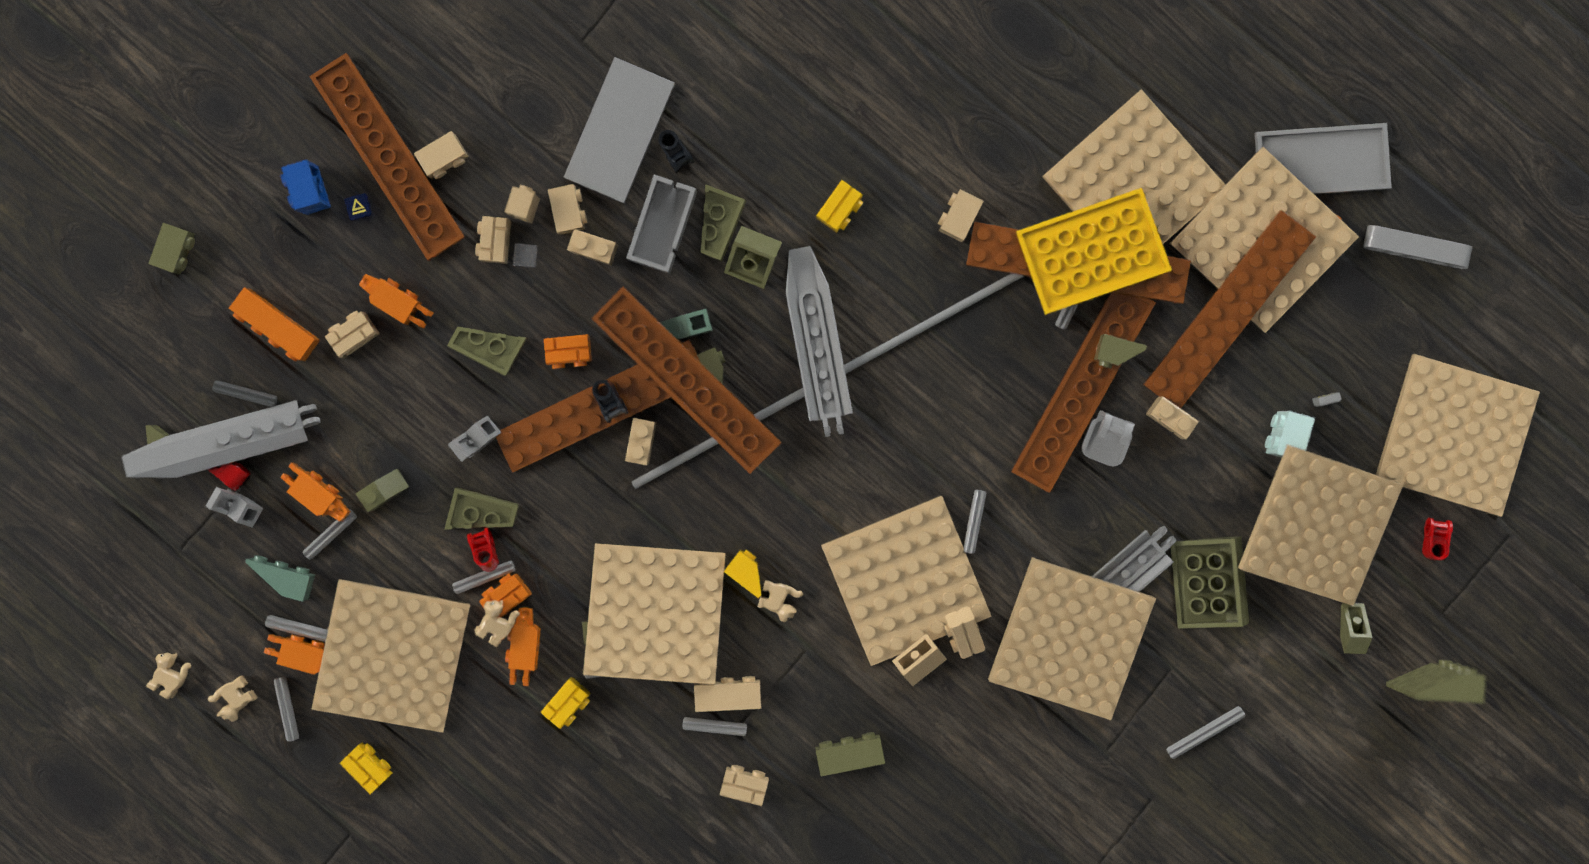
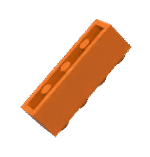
[229,287,320,362]

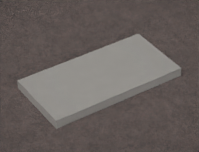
[564,57,675,204]
[1255,123,1392,194]

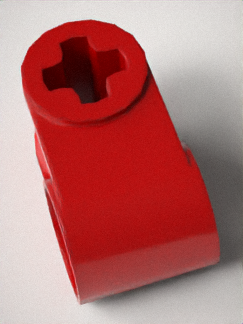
[208,461,250,491]
[1422,518,1453,560]
[467,527,499,572]

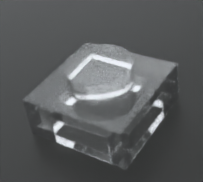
[513,244,538,268]

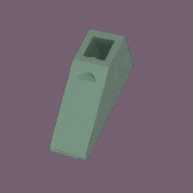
[660,309,713,341]
[245,555,315,602]

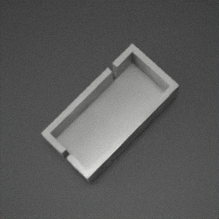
[626,175,697,274]

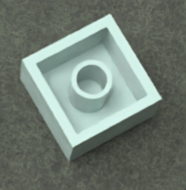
[1265,411,1315,458]

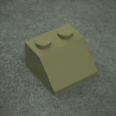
[724,226,782,289]

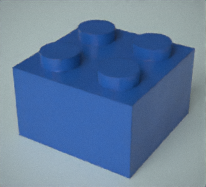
[281,160,331,215]

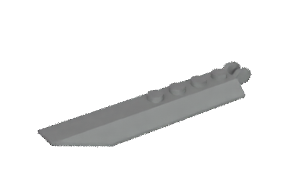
[786,246,853,437]
[122,400,321,478]
[1091,526,1176,592]

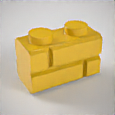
[816,180,864,232]
[541,677,591,729]
[340,742,392,794]

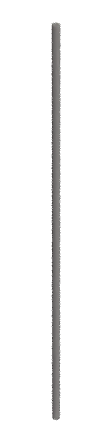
[631,274,1024,489]

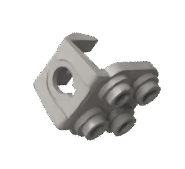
[1082,410,1135,467]

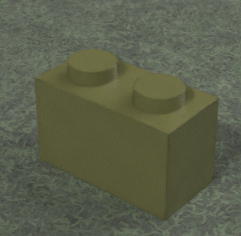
[148,223,195,274]

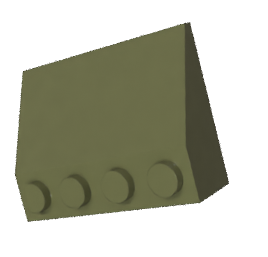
[1171,536,1249,628]
[1386,660,1485,703]

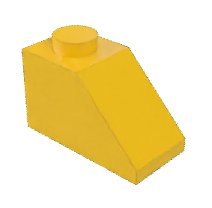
[724,550,761,598]

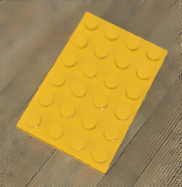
[1016,187,1172,315]

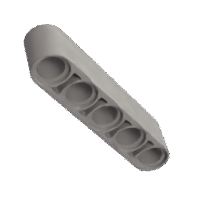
[1363,225,1472,269]

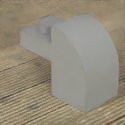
[448,415,501,462]
[206,487,263,528]

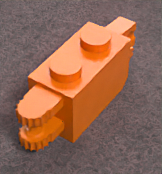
[359,274,433,328]
[281,462,351,522]
[505,607,541,686]
[264,634,325,674]

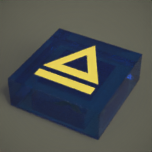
[344,193,373,221]

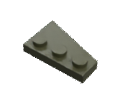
[701,184,747,261]
[447,327,527,377]
[444,487,520,530]

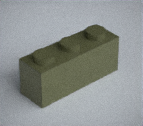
[815,732,885,776]

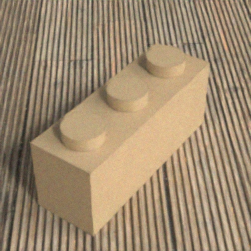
[694,676,761,712]

